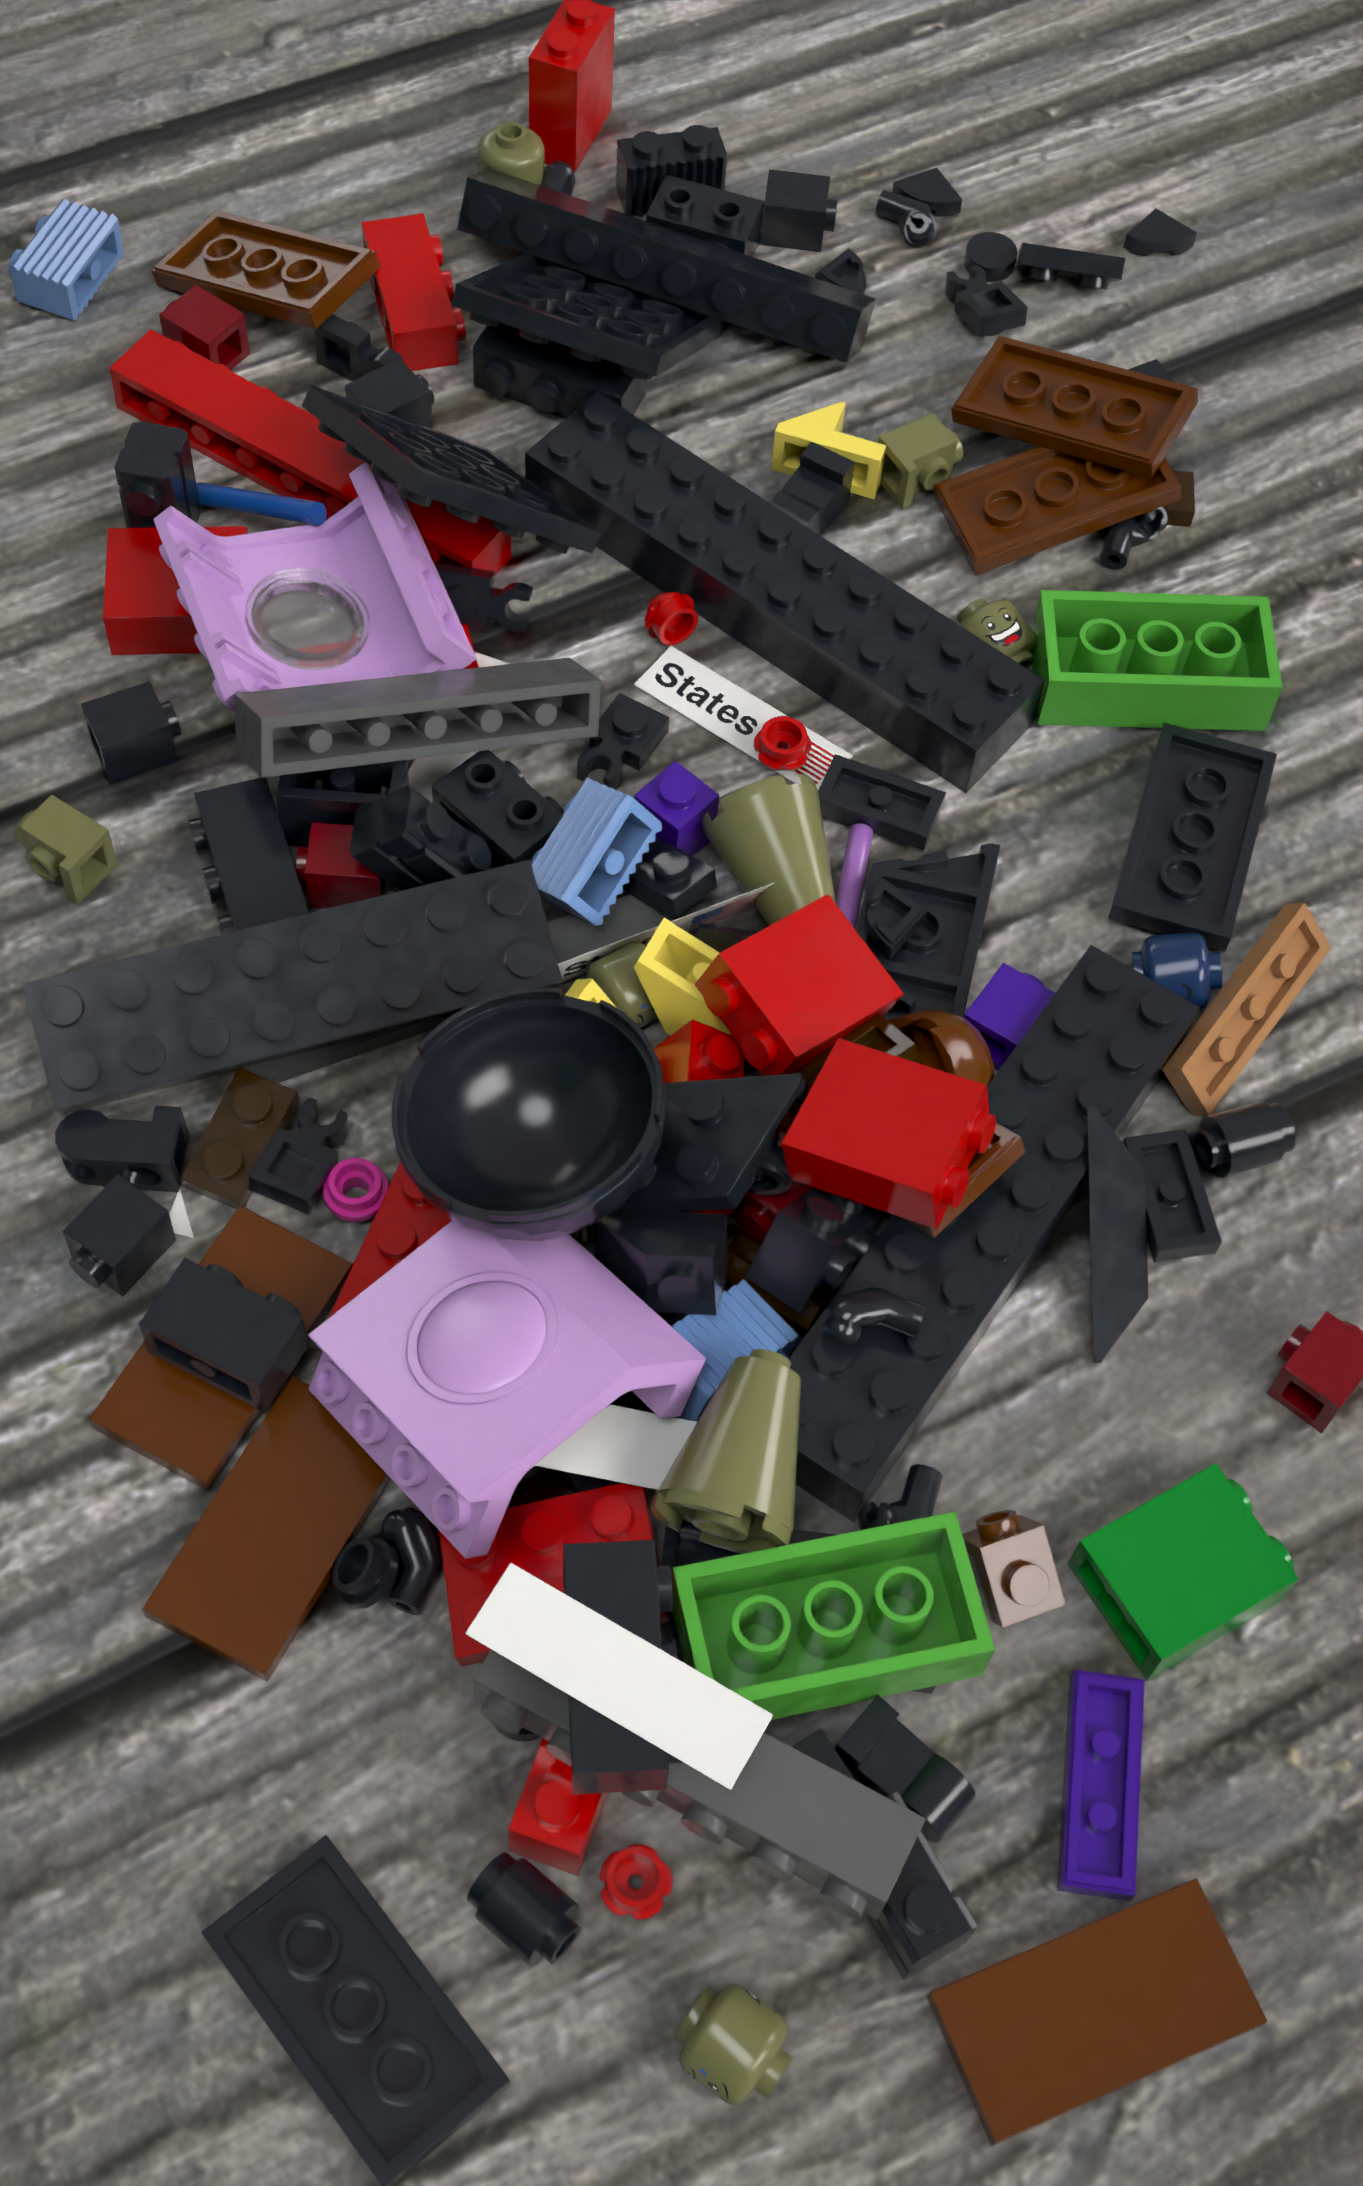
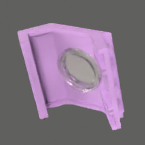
[153,462,477,714]

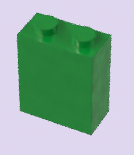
[1067,1463,1299,1681]

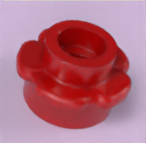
[644,592,698,645]
[753,716,812,771]
[599,1844,673,1920]

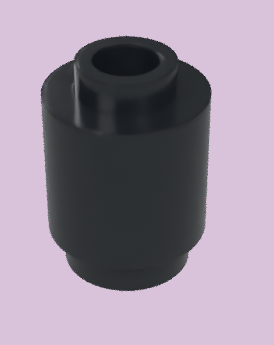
[1194,1101,1296,1178]
[467,1852,581,1967]

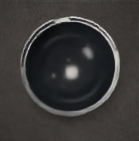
[391,988,667,1241]

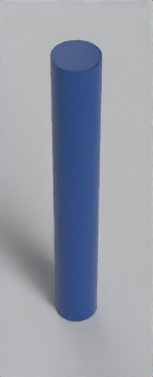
[196,482,327,525]

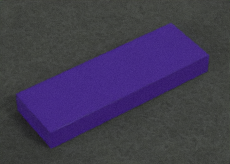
[1057,1669,1145,1901]

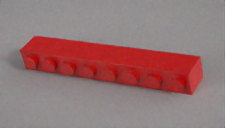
[109,329,511,576]

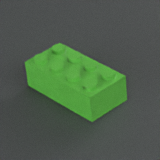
[1031,590,1283,731]
[672,1511,995,1720]

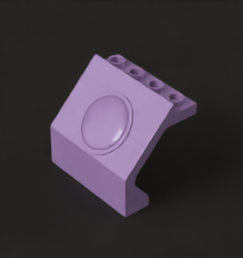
[308,1220,706,1559]

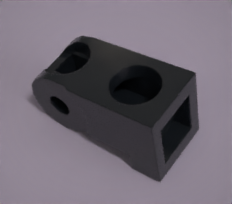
[770,442,855,535]
[55,1106,189,1192]
[835,1695,975,1843]

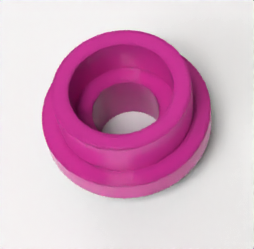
[323,1158,388,1222]

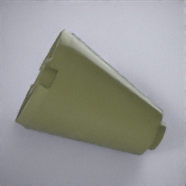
[702,774,836,926]
[650,1349,801,1554]

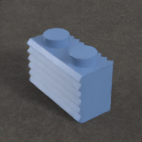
[8,198,124,321]
[531,777,662,926]
[672,1279,800,1422]

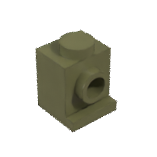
[878,413,963,510]
[15,795,117,906]

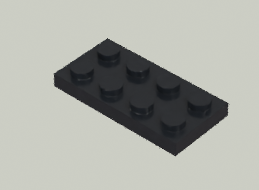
[1108,723,1277,952]
[201,1835,511,2186]

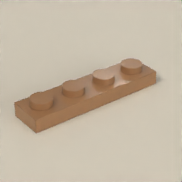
[1162,902,1331,1115]

